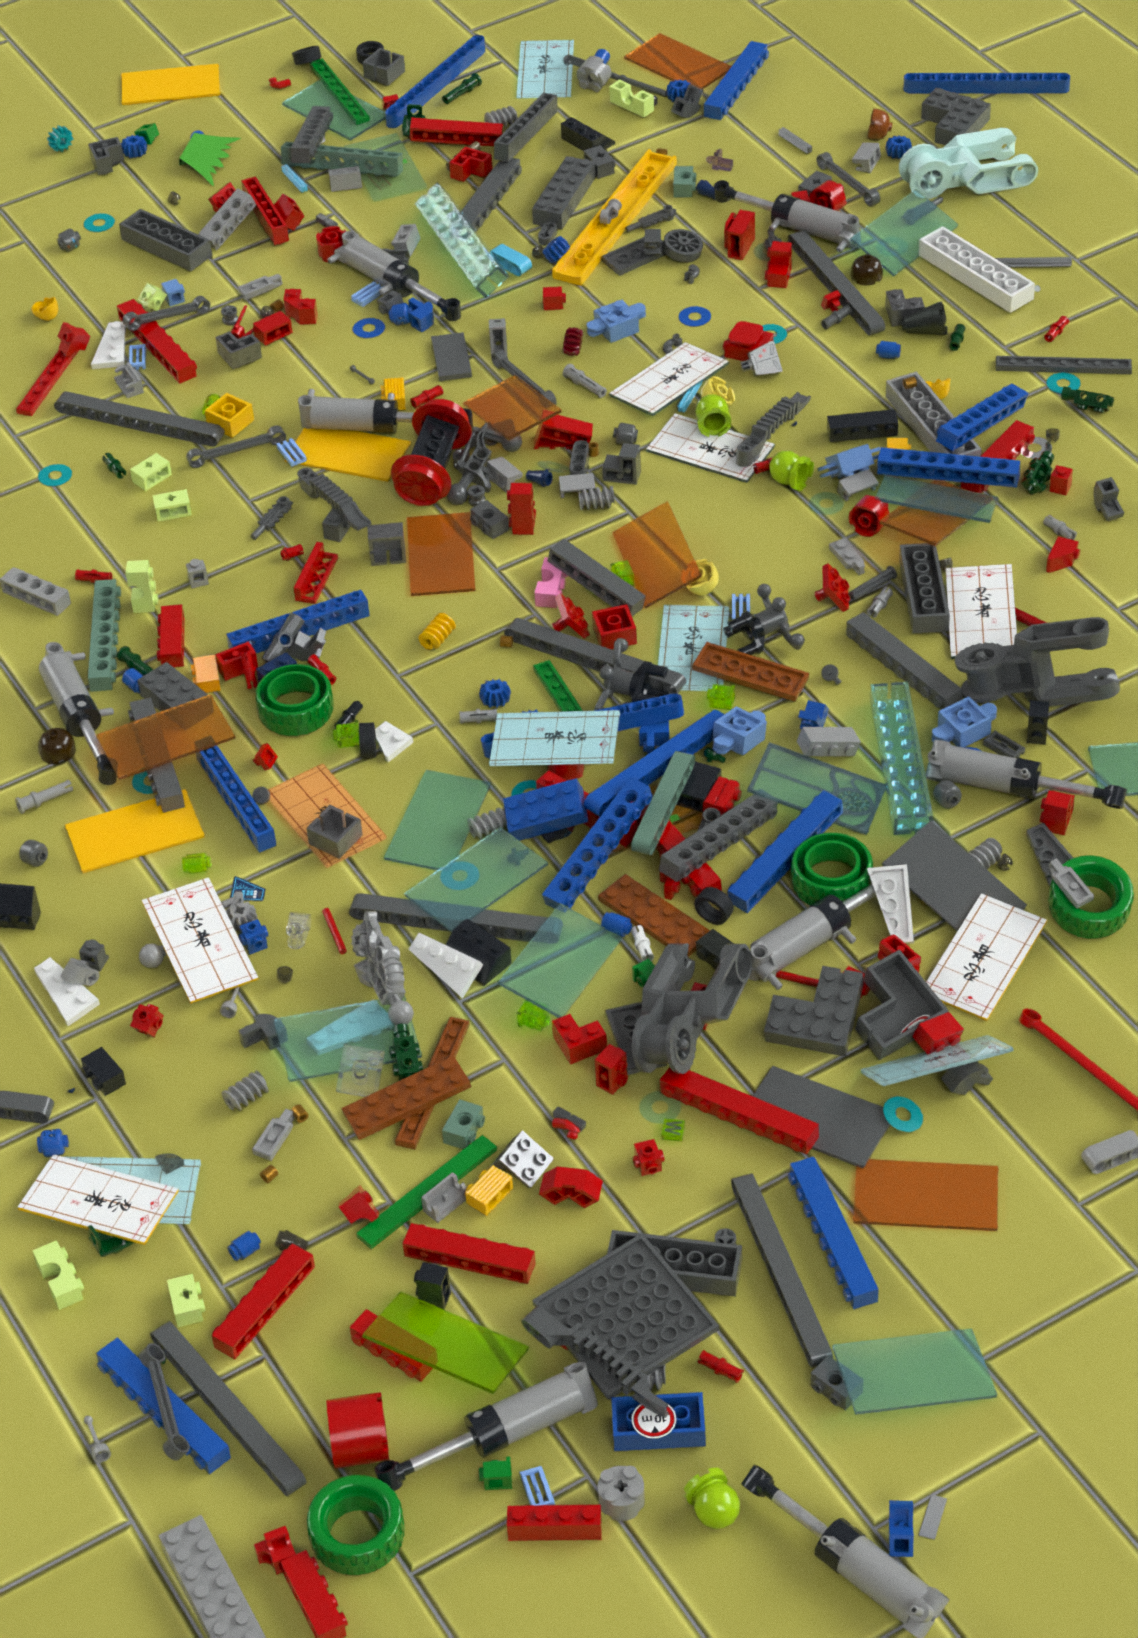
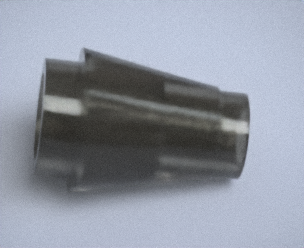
[275,1230,309,1251]

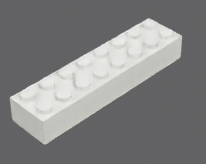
[919,226,1035,313]

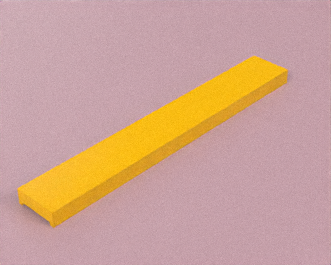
[552,149,677,286]

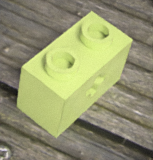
[130,453,172,491]
[152,489,192,522]
[167,1274,206,1327]

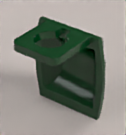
[402,104,425,138]
[88,1225,134,1257]

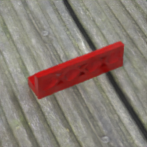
[294,542,338,604]

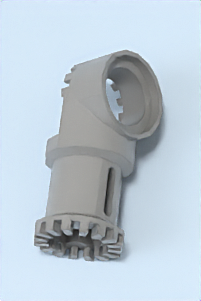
[600,198,622,224]

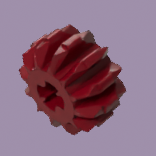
[563,327,583,356]

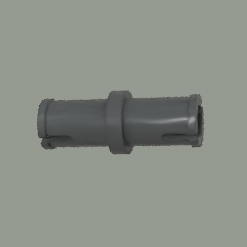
[821,305,852,330]

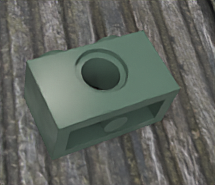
[673,166,697,197]
[442,1099,485,1149]

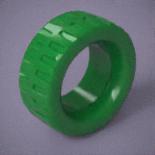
[255,664,334,736]
[791,833,873,905]
[1048,855,1134,939]
[307,1475,405,1575]

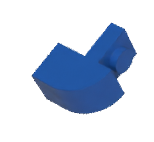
[408,298,434,333]
[798,700,829,729]
[639,720,669,755]
[889,1500,914,1557]

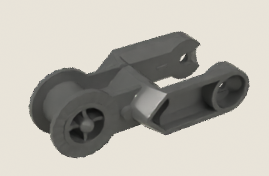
[955,617,1120,706]
[631,943,752,1074]

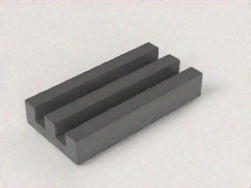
[983,730,1025,758]

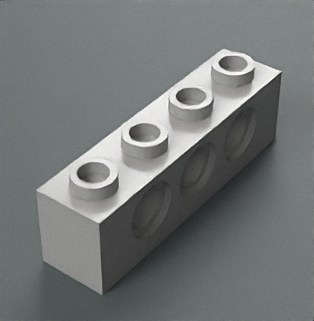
[198,188,256,250]
[0,567,71,616]

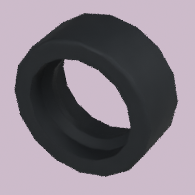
[356,41,384,65]
[292,45,322,65]
[359,722,376,759]
[694,887,734,925]

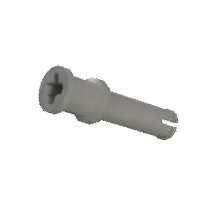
[562,364,607,398]
[15,780,73,814]

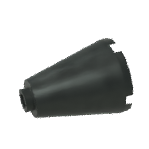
[901,301,948,335]

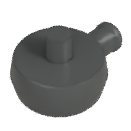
[821,664,842,685]
[252,787,270,804]

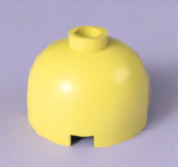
[701,376,735,407]
[682,559,719,596]

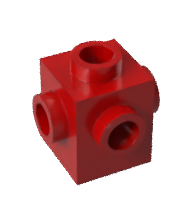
[130,1003,164,1037]
[632,1139,665,1176]

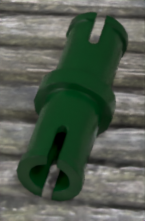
[949,324,965,351]
[102,453,127,479]

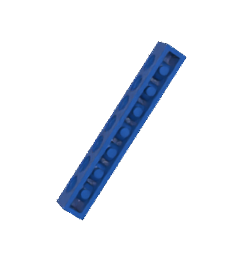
[936,384,1029,451]
[877,447,1020,488]
[226,589,370,654]
[194,737,277,853]
[542,777,653,914]

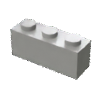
[796,727,861,756]

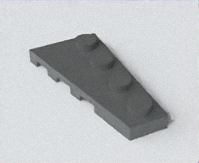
[1026,823,1073,887]

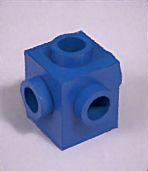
[238,919,269,955]

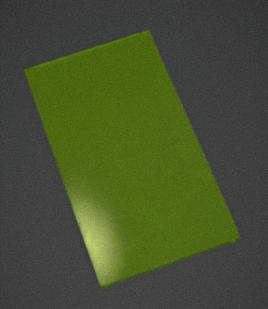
[362,1291,529,1394]

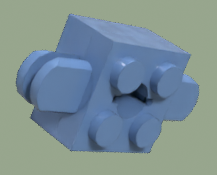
[587,300,646,343]
[817,444,881,479]
[932,696,997,748]
[712,706,767,756]

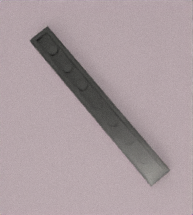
[996,356,1132,374]

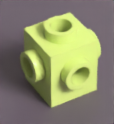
[138,283,167,311]

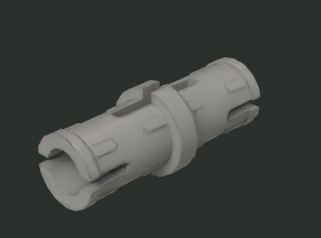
[1043,515,1077,540]
[867,587,893,618]
[460,709,498,723]

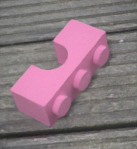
[535,557,568,608]

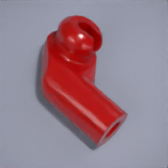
[269,77,291,89]
[552,1118,580,1140]

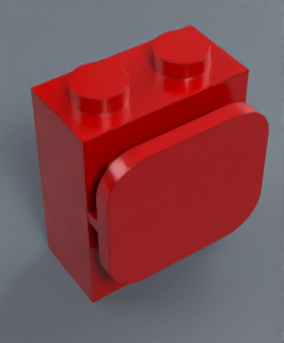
[724,209,755,260]
[723,321,774,361]

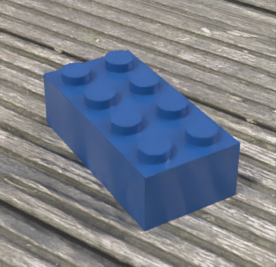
[503,778,588,842]
[611,1392,706,1451]

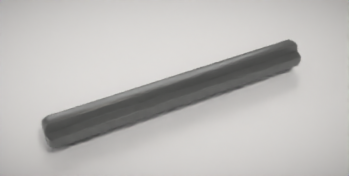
[995,257,1072,267]

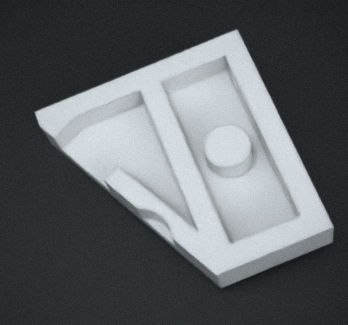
[375,721,413,762]

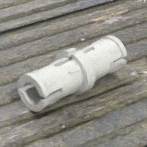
[631,925,654,962]

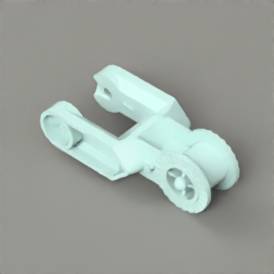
[898,128,1038,200]

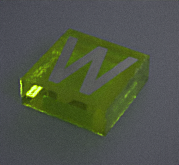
[661,1118,685,1141]

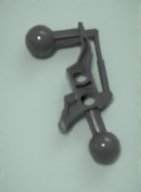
[447,423,522,505]

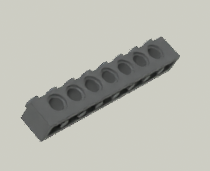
[291,106,333,163]
[659,790,778,882]

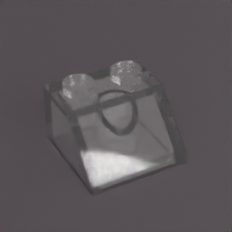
[336,1044,385,1097]

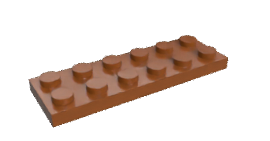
[692,642,809,702]
[598,874,710,957]
[341,1055,472,1140]

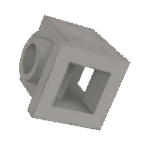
[186,559,209,588]

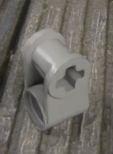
[60,958,100,986]

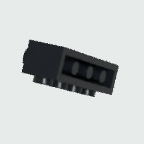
[827,409,898,442]

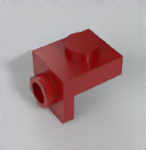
[660,871,681,900]

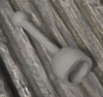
[220,986,240,1018]
[84,1416,111,1463]

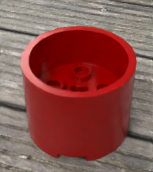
[326,1392,390,1469]

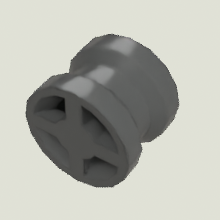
[221,305,238,326]
[468,485,486,507]
[714,1228,736,1245]

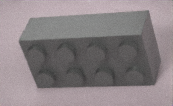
[138,662,215,732]

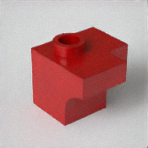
[57,322,91,356]
[338,1185,379,1224]
[254,1525,296,1575]

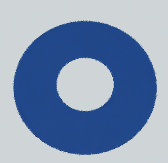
[679,306,711,326]
[353,318,385,338]

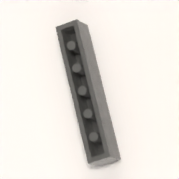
[548,539,646,616]

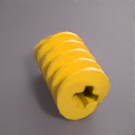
[418,613,456,650]

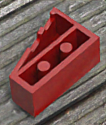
[534,411,593,449]
[507,483,536,535]

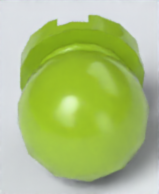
[695,394,731,437]
[769,451,814,491]
[684,1467,740,1529]

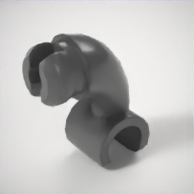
[684,264,700,284]
[663,333,682,355]

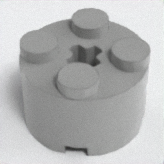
[577,56,612,92]
[598,1466,645,1521]

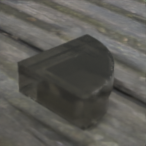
[155,1153,185,1174]

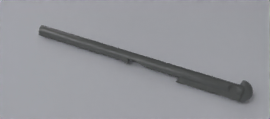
[563,55,667,97]

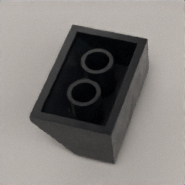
[561,117,615,151]
[0,883,41,930]
[446,919,512,986]

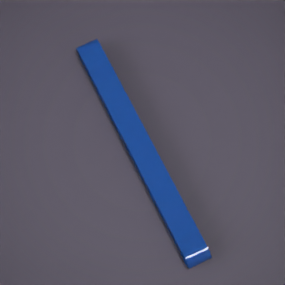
[385,35,485,128]
[903,73,1071,94]
[481,694,684,759]
[584,709,725,817]

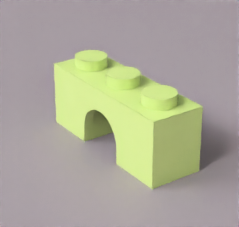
[609,80,654,117]
[126,560,159,613]
[32,1240,84,1310]

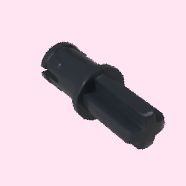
[334,701,363,732]

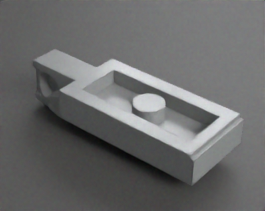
[237,274,283,300]
[829,538,865,575]
[1048,858,1094,909]
[252,1109,295,1161]

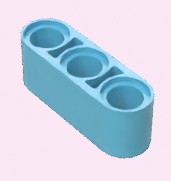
[488,244,532,276]

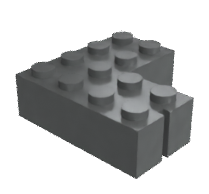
[921,88,991,146]
[855,949,949,1060]
[764,966,864,1057]

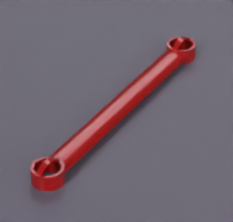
[1019,1008,1138,1111]

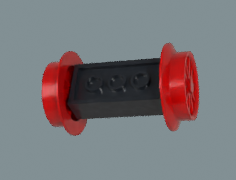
[391,399,472,506]

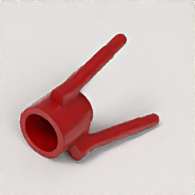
[231,305,254,339]

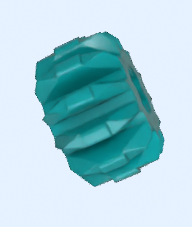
[47,125,74,152]

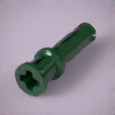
[442,73,482,104]
[117,646,154,676]

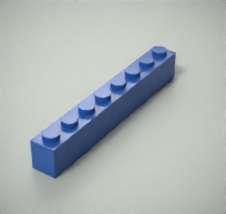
[704,41,769,120]
[728,790,843,913]
[788,1157,879,1309]
[96,1337,231,1474]

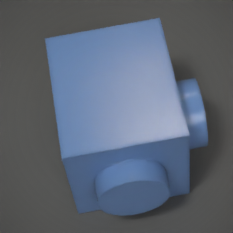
[161,279,185,306]

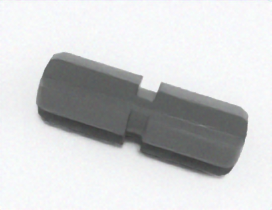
[316,213,338,227]
[553,1107,586,1132]

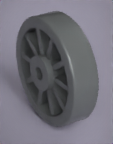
[662,229,703,262]

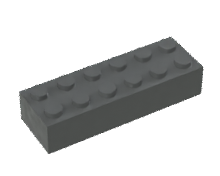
[532,156,596,230]
[119,209,212,271]
[899,542,950,634]
[607,1230,742,1297]

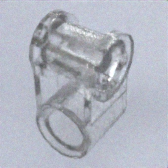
[286,912,311,949]

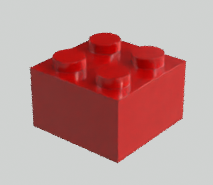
[592,604,637,649]

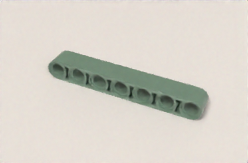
[631,751,695,855]

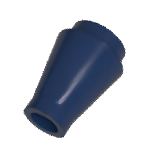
[696,180,716,200]
[526,470,553,487]

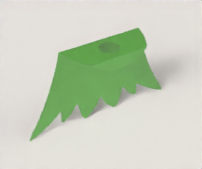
[179,133,241,186]

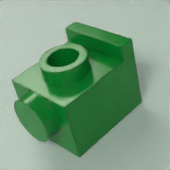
[134,123,159,145]
[632,959,655,988]
[479,1456,512,1490]

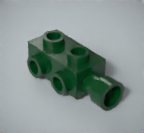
[1061,386,1114,413]
[1021,451,1054,495]
[389,1023,423,1081]

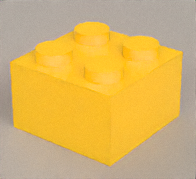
[204,393,254,438]

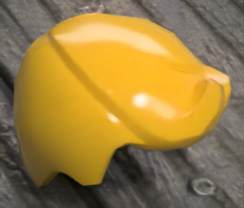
[31,297,59,320]
[926,378,950,400]

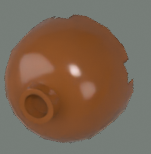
[867,108,893,140]

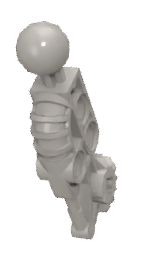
[139,892,257,968]
[351,911,414,1025]

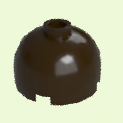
[851,254,883,285]
[38,728,76,764]

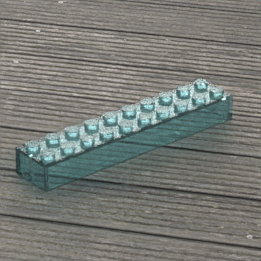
[415,182,510,298]
[870,682,933,835]

